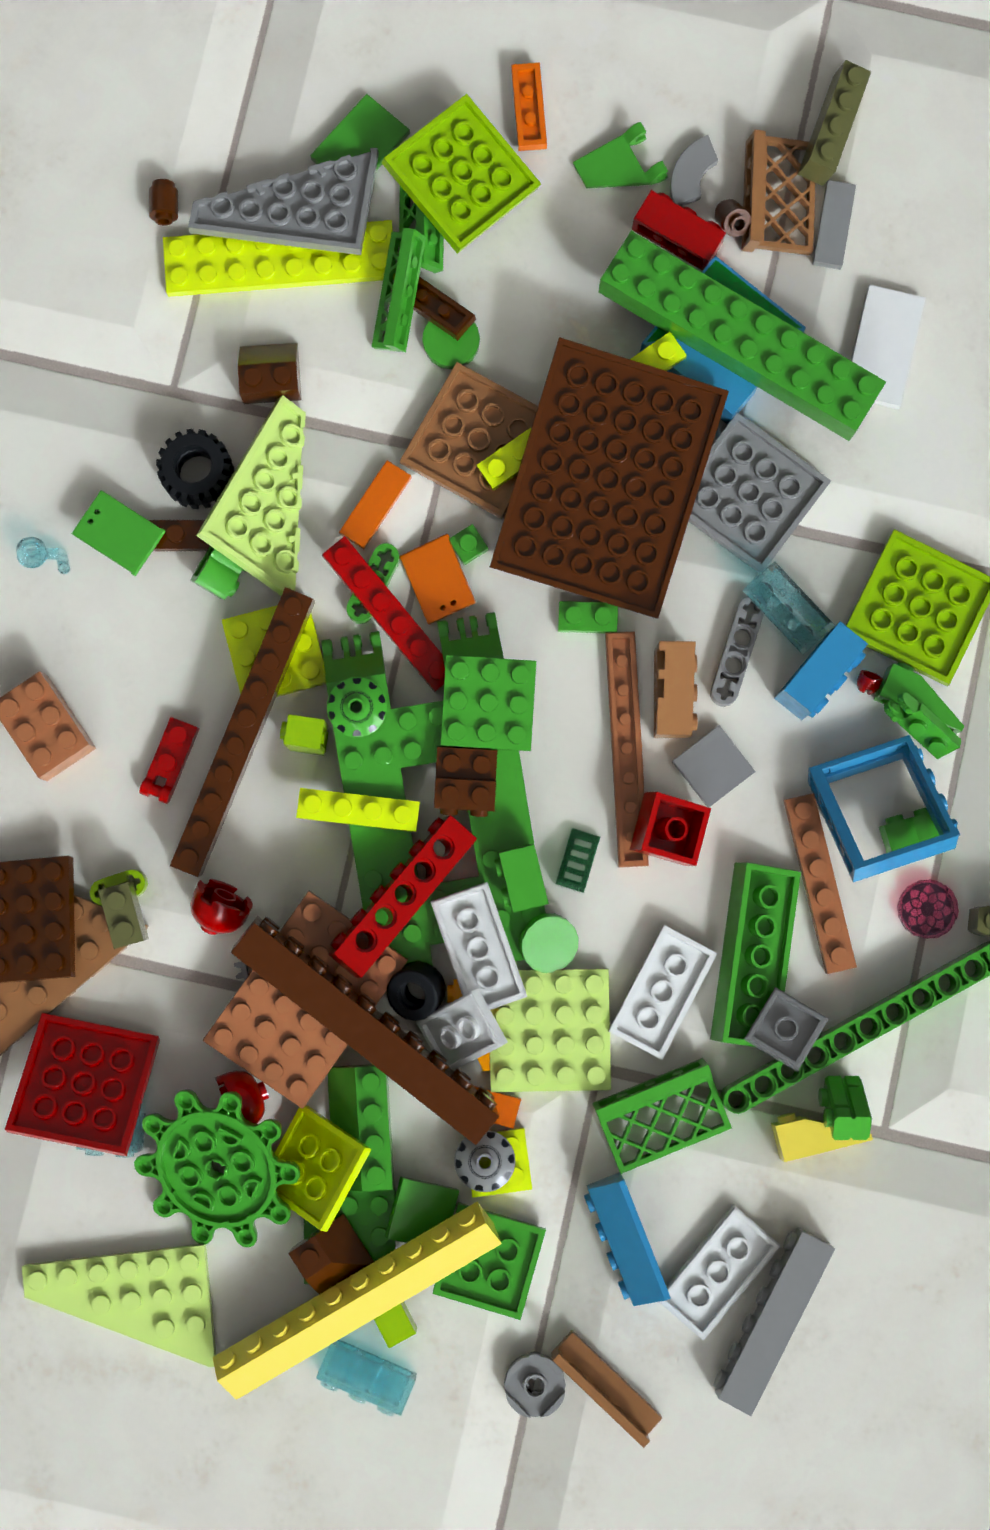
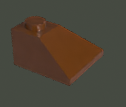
[288,1213,375,1295]

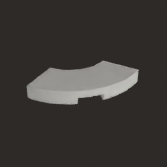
[670,135,718,206]

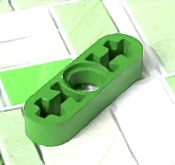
[347,543,400,624]

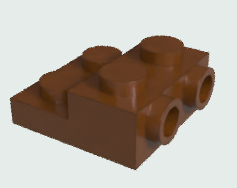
[434,746,498,817]

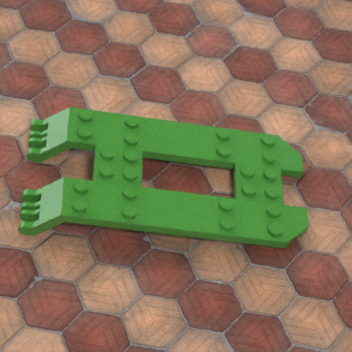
[321,612,546,966]

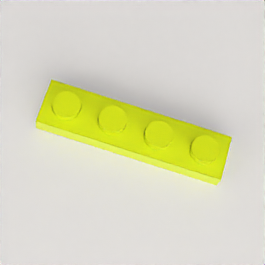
[296,788,420,832]

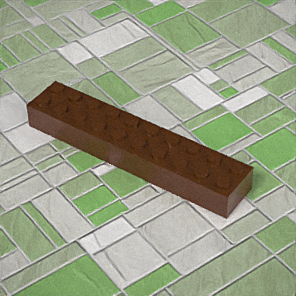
[231,916,499,1145]

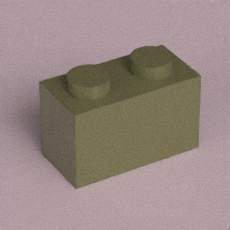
[98,881,149,949]

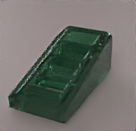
[555,828,600,894]

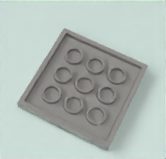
[688,412,831,574]

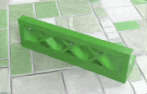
[399,186,444,273]
[372,228,426,353]

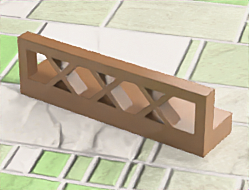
[551,1330,662,1448]

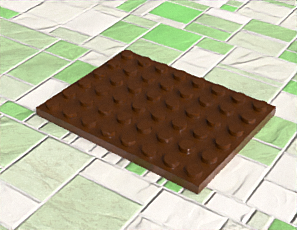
[489,337,729,619]

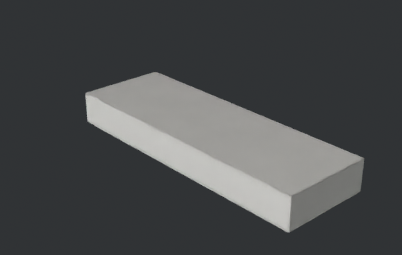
[812,180,856,270]

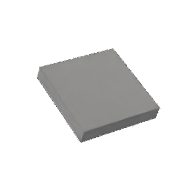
[672,725,756,807]
[744,987,829,1072]

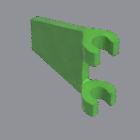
[573,122,668,189]

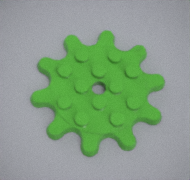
[134,1089,300,1247]

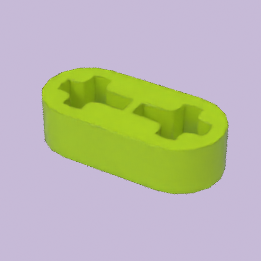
[90,870,148,906]

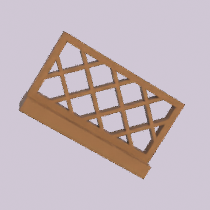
[741,130,815,255]

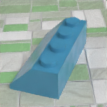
[584,1172,671,1306]

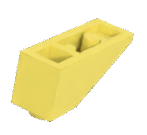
[771,1113,873,1162]

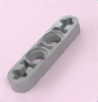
[710,596,765,707]

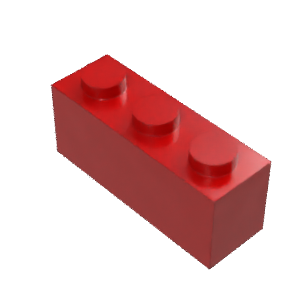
[632,190,726,271]

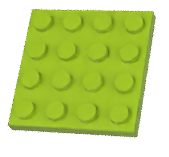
[381,94,541,254]
[845,529,990,686]

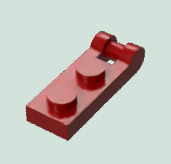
[139,717,200,804]

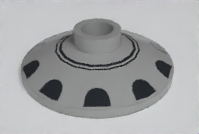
[455,1130,515,1192]

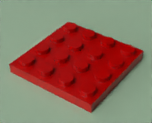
[5,1013,160,1157]

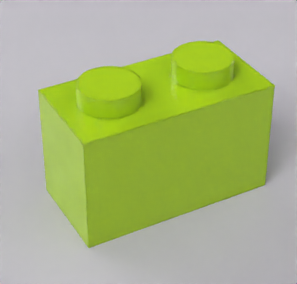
[280,714,330,756]

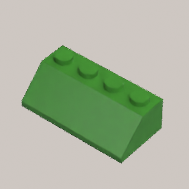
[327,1064,394,1192]

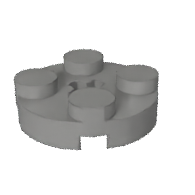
[504,1351,566,1418]

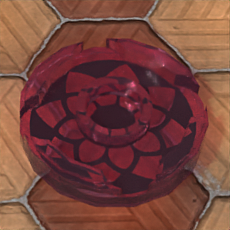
[897,879,959,939]

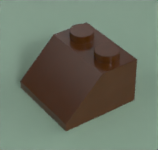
[238,343,302,404]

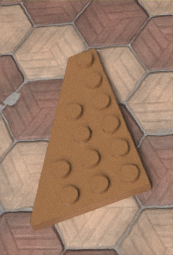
[0,895,148,1056]

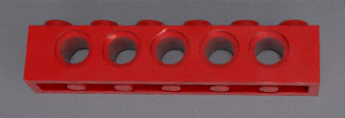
[328,815,477,978]

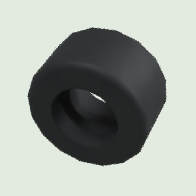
[387,961,446,1021]

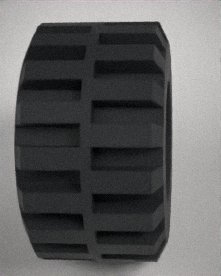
[156,429,235,509]

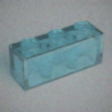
[742,562,835,655]
[316,1339,417,1416]

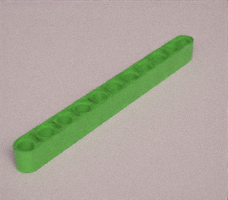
[720,941,990,1114]

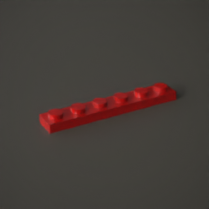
[322,536,445,692]

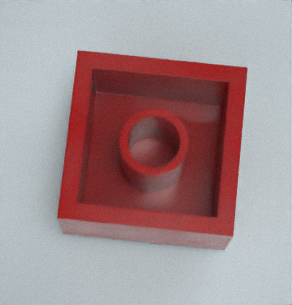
[629,792,711,866]

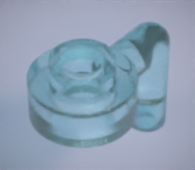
[16,537,70,574]

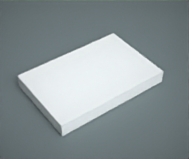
[416,988,508,1070]

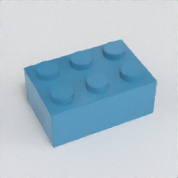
[774,621,868,721]

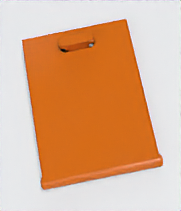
[399,534,476,625]

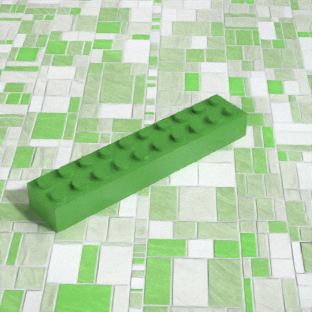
[598,231,886,441]

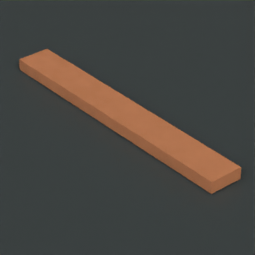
[605,631,649,868]

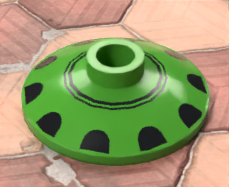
[327,677,387,737]

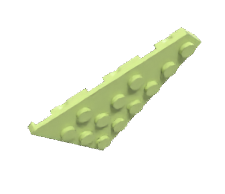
[196,395,306,596]
[22,1244,216,1367]

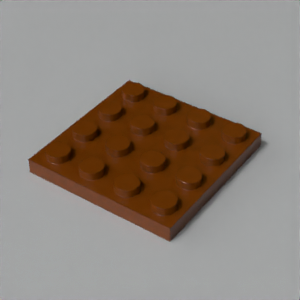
[0,856,76,983]

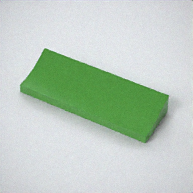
[710,862,801,1047]

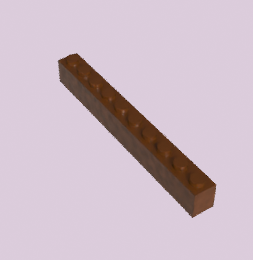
[170,587,315,877]

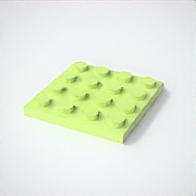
[490,969,611,1092]

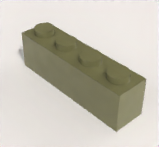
[797,60,871,186]

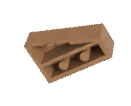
[654,641,698,738]

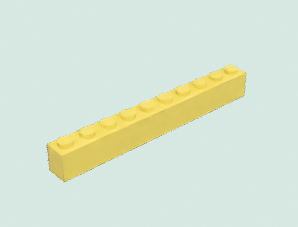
[213,1201,502,1400]

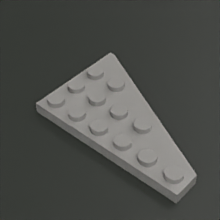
[188,148,379,255]

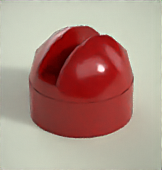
[857,670,883,695]

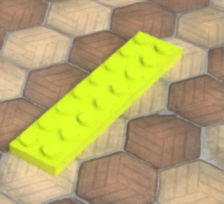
[163,220,395,297]

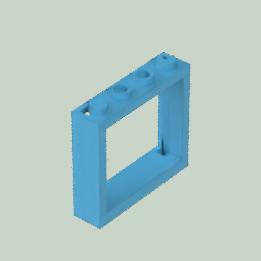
[808,735,960,882]

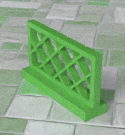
[592,1058,732,1174]

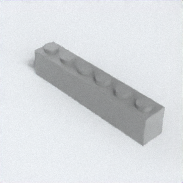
[714,1227,835,1416]

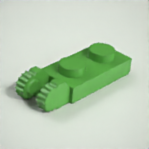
[883,692,961,759]

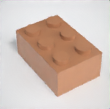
[0,671,96,781]

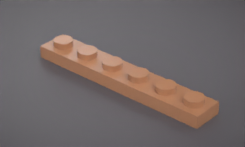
[784,793,857,974]

